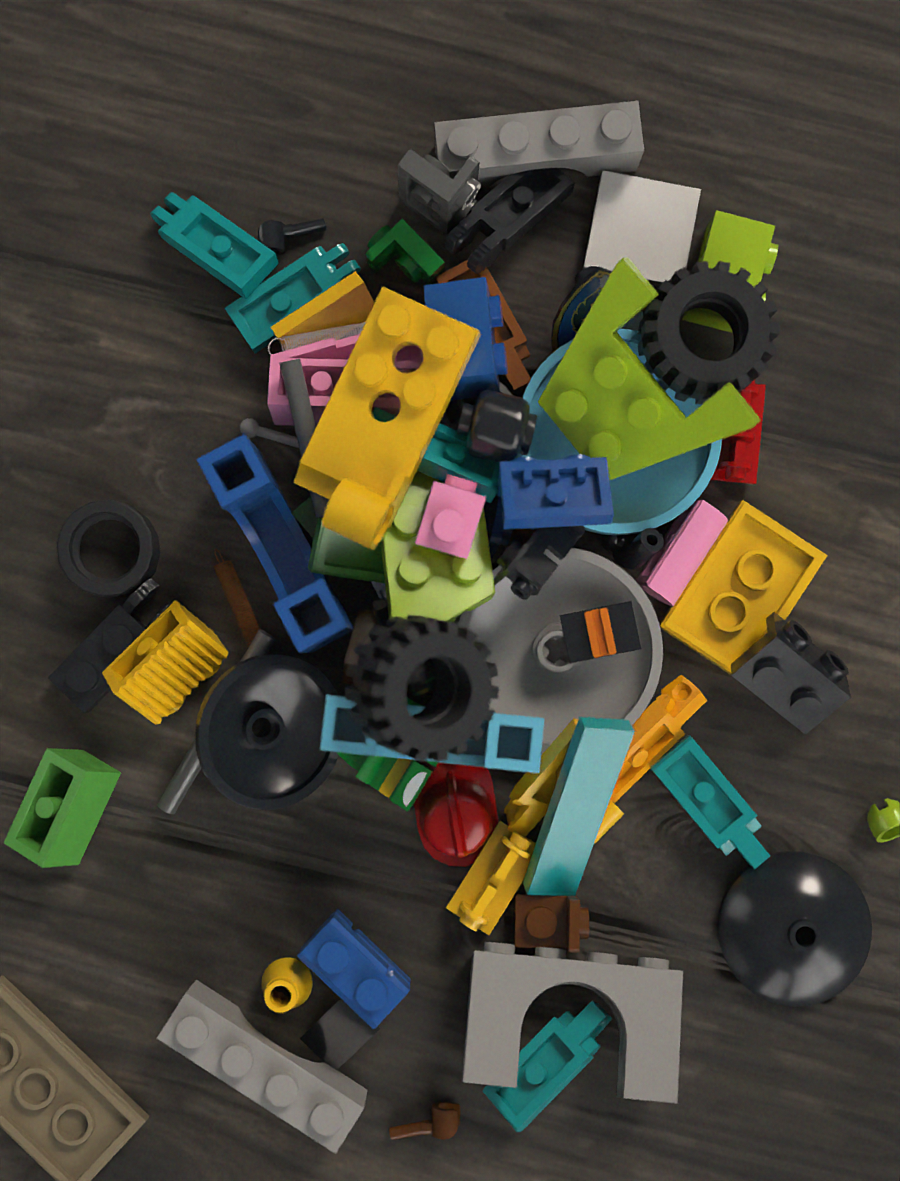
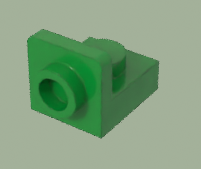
[366,218,445,285]

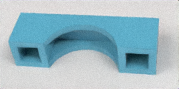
[320,695,544,773]

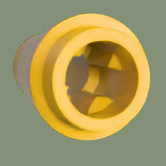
[261,958,313,1013]

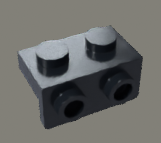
[731,612,851,735]

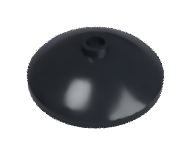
[195,654,339,810]
[717,851,872,1007]

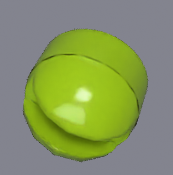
[867,798,900,842]

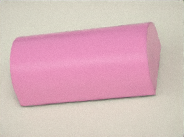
[636,500,728,607]

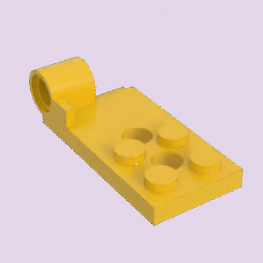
[293,286,481,550]

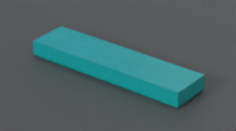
[523,717,635,896]

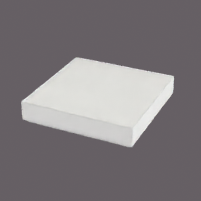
[583,170,701,287]

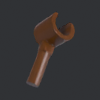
[389,1102,461,1140]

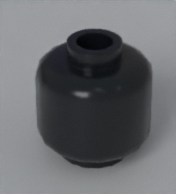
[457,390,537,462]

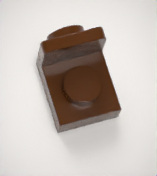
[514,893,589,953]

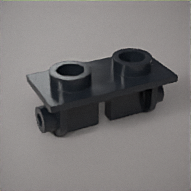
[494,526,585,600]

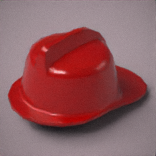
[414,761,499,867]

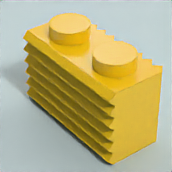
[102,600,229,725]

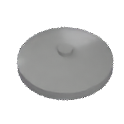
[458,548,663,753]

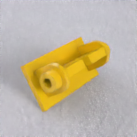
[446,821,536,935]

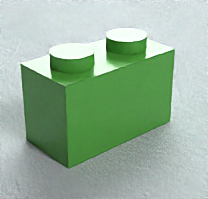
[4,748,121,868]

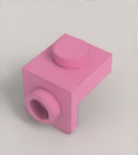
[415,474,486,559]

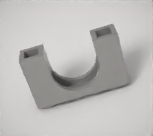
[461,942,683,1103]

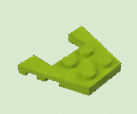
[538,257,761,480]

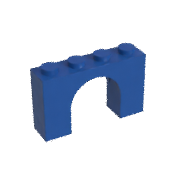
[197,434,354,654]

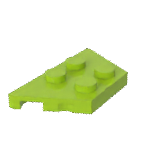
[380,471,495,622]

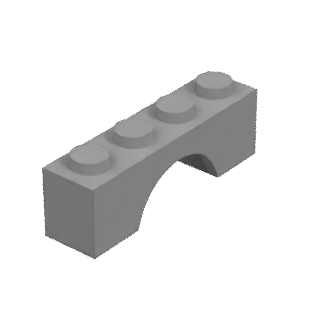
[434,101,644,188]
[157,980,368,1154]

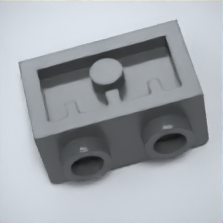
[398,149,481,236]

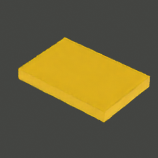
[659,500,828,675]

